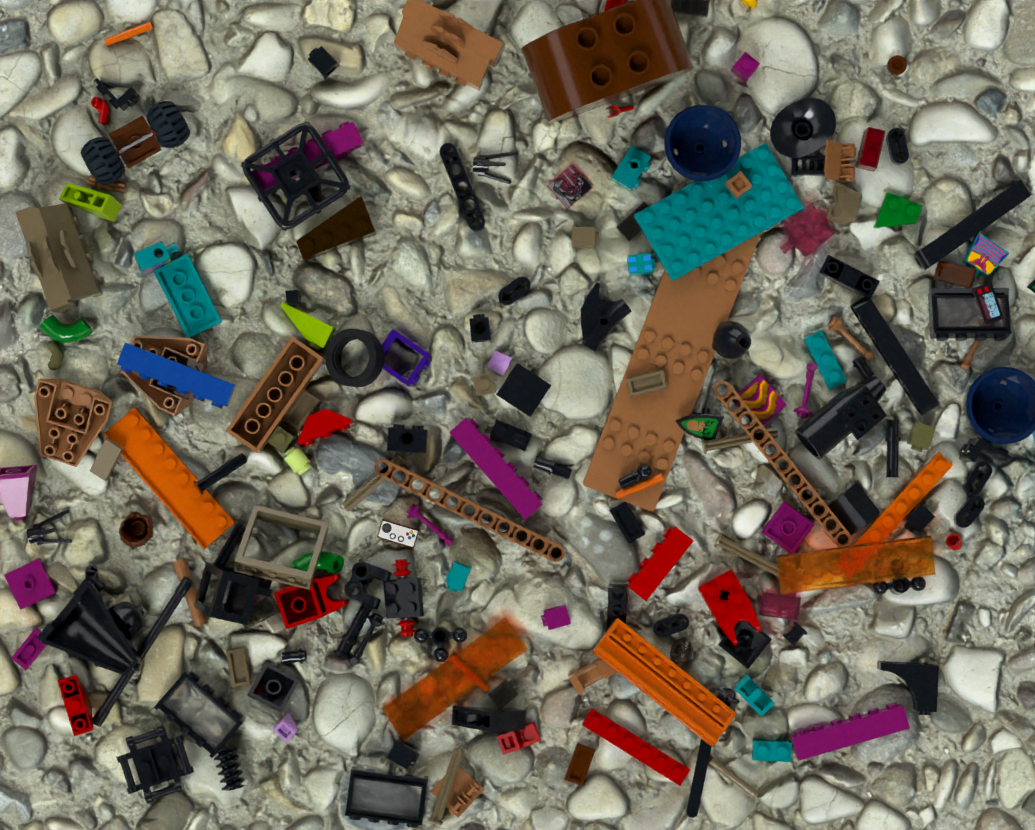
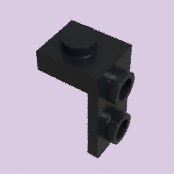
[94,78,140,111]
[606,587,628,632]

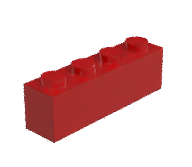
[627,526,694,601]

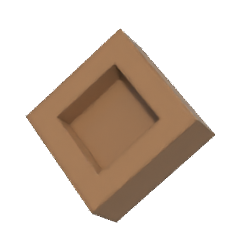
[725,171,752,199]

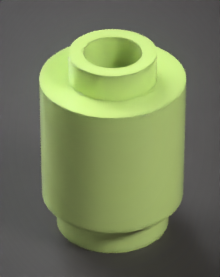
[284,447,312,476]

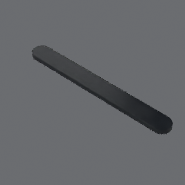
[686,739,712,818]

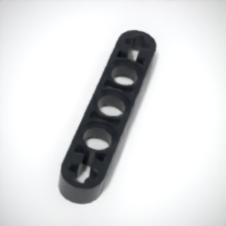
[439,143,485,232]

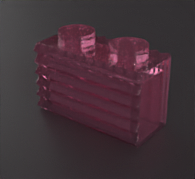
[758,589,801,621]

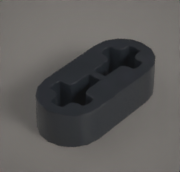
[886,128,909,165]
[498,277,531,306]
[963,462,992,495]
[953,496,985,528]
[653,613,689,637]

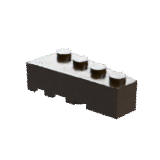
[296,196,377,261]

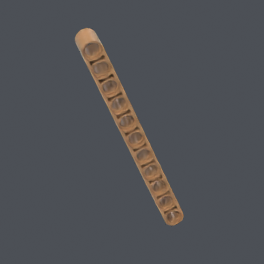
[713,380,852,549]
[374,458,565,562]

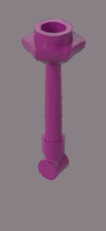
[793,363,817,418]
[406,503,454,546]

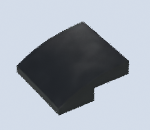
[496,363,551,417]

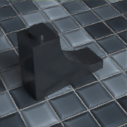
[877,661,939,715]
[452,705,526,732]

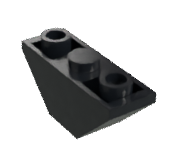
[819,255,880,298]

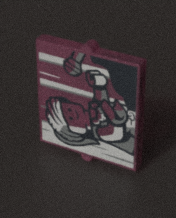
[547,164,593,210]

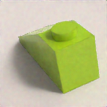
[59,183,122,222]
[280,302,335,350]

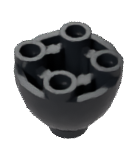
[712,321,751,359]

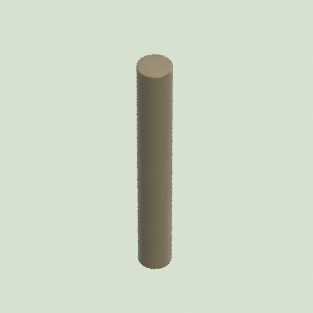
[708,758,759,798]

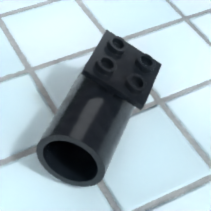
[795,376,887,460]

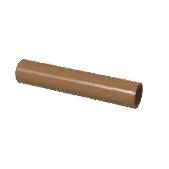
[172,558,209,627]

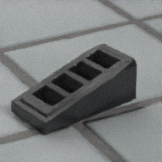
[791,155,825,176]

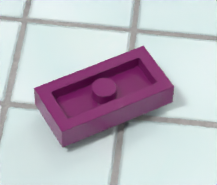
[11,628,47,670]

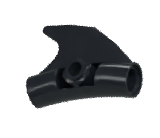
[581,283,632,352]

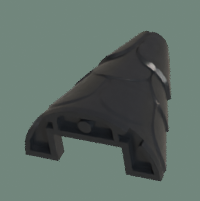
[36,578,141,676]

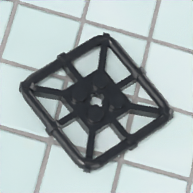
[241,121,351,231]

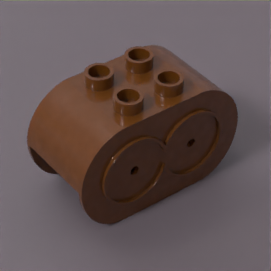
[521,0,694,123]

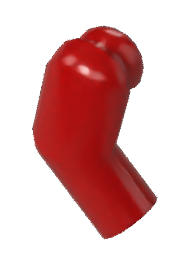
[91,97,110,125]

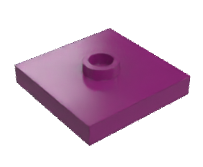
[761,501,815,555]
[4,558,57,610]

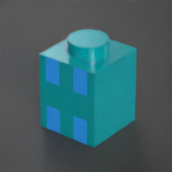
[627,253,656,276]

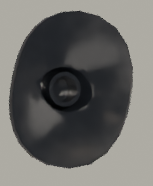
[770,98,836,158]

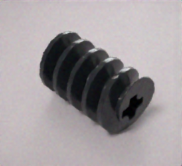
[214,748,246,791]

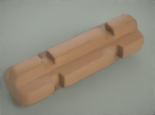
[88,175,126,193]

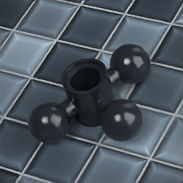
[872,559,926,595]
[414,626,468,662]

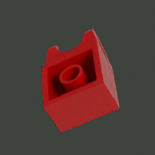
[698,569,762,646]
[274,574,349,629]

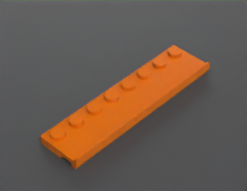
[104,407,236,549]
[592,618,737,746]

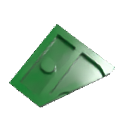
[873,192,923,229]

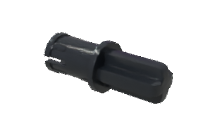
[533,456,572,479]

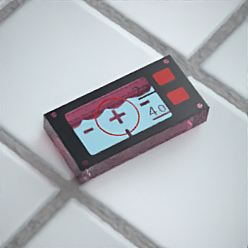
[972,282,1004,325]

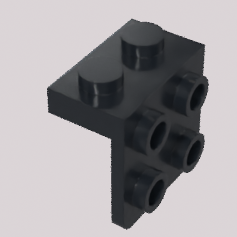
[959,437,1012,462]

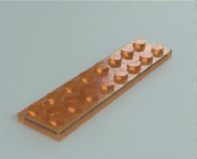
[776,535,935,594]
[382,617,528,740]

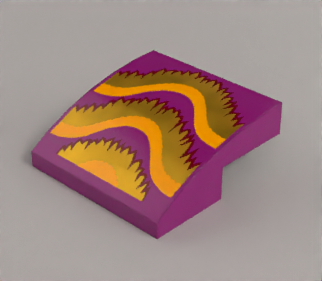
[732,374,786,430]

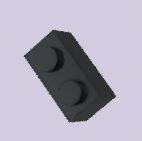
[285,290,301,307]

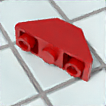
[297,409,354,447]
[57,675,93,736]

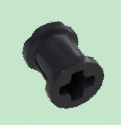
[782,621,808,647]

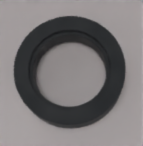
[325,329,384,387]

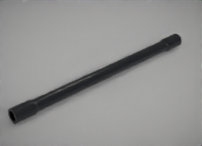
[93,576,194,727]

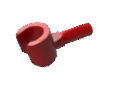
[606,105,634,118]

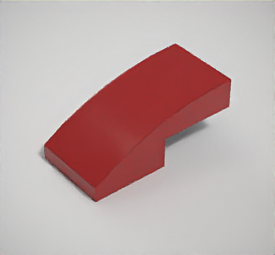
[497,722,541,755]

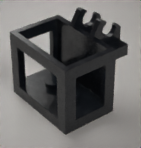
[194,562,272,625]

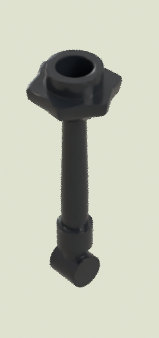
[350,613,385,665]

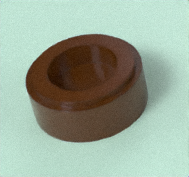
[887,55,907,76]

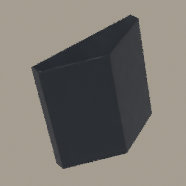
[827,482,880,536]
[718,621,772,669]
[247,662,300,713]

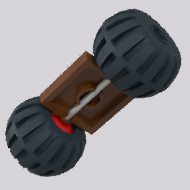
[81,101,190,185]

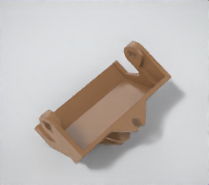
[394,0,504,91]

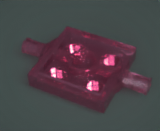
[780,203,835,257]

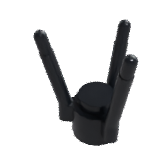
[473,151,518,184]
[27,509,72,545]

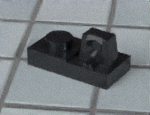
[490,419,532,451]

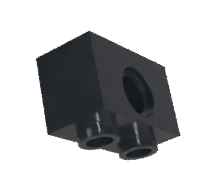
[387,424,428,453]
[387,736,419,769]

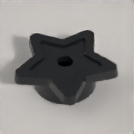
[717,688,739,707]

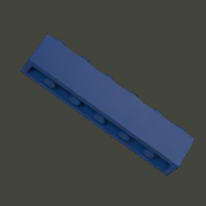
[117,343,236,409]

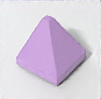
[487,350,512,376]
[273,713,298,742]

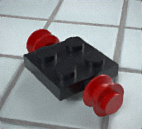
[383,559,424,637]

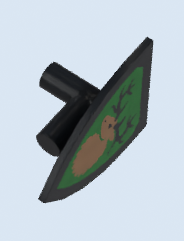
[676,407,724,440]

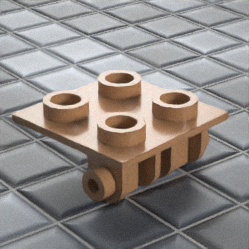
[824,140,857,184]
[430,766,485,818]

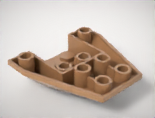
[120,336,207,416]
[34,378,113,467]

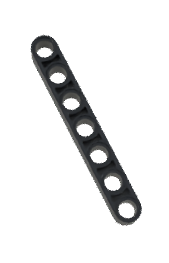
[914,179,1033,270]
[850,296,939,416]

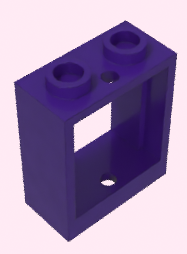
[382,329,432,387]

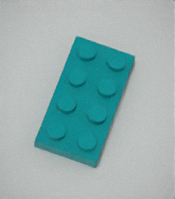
[153,254,223,338]

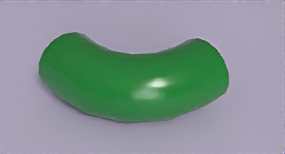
[39,315,93,343]
[290,551,344,574]

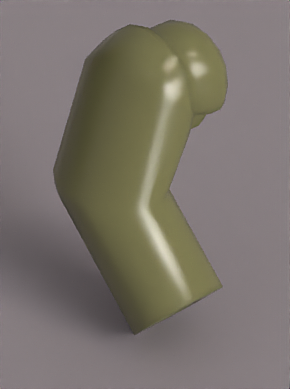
[47,341,64,370]

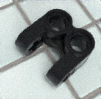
[344,562,392,609]

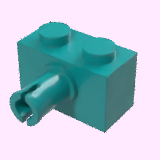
[611,145,652,192]

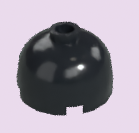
[109,601,144,640]

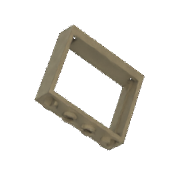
[234,505,329,590]

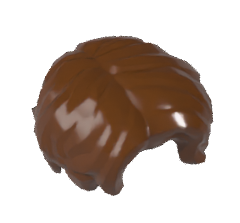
[119,512,154,548]

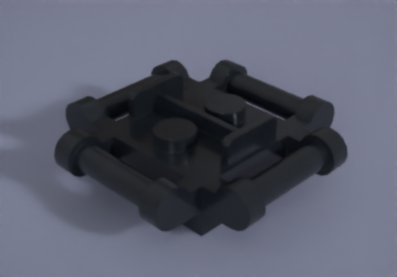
[116,725,194,804]

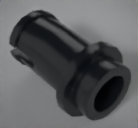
[852,355,875,380]
[282,648,307,664]

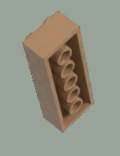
[226,336,325,453]

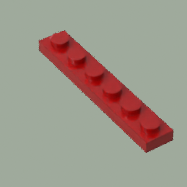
[582,708,690,786]

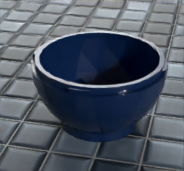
[664,105,741,182]
[965,367,1035,444]

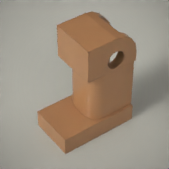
[568,658,617,695]

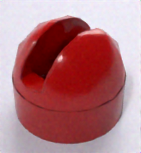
[946,533,963,551]

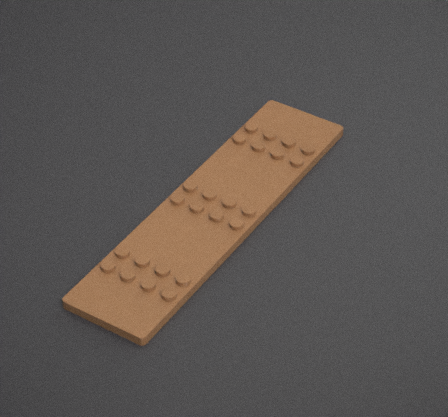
[583,233,761,512]

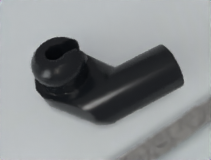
[85,564,105,592]

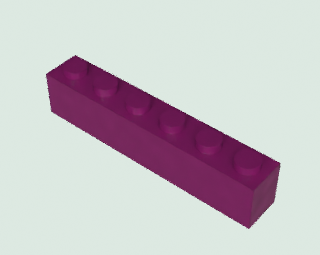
[251,121,364,192]
[449,418,543,520]
[789,702,910,761]

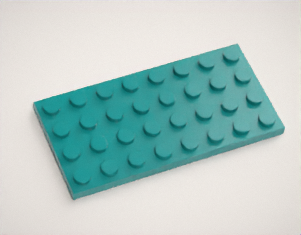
[634,143,804,282]

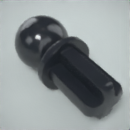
[618,464,652,488]

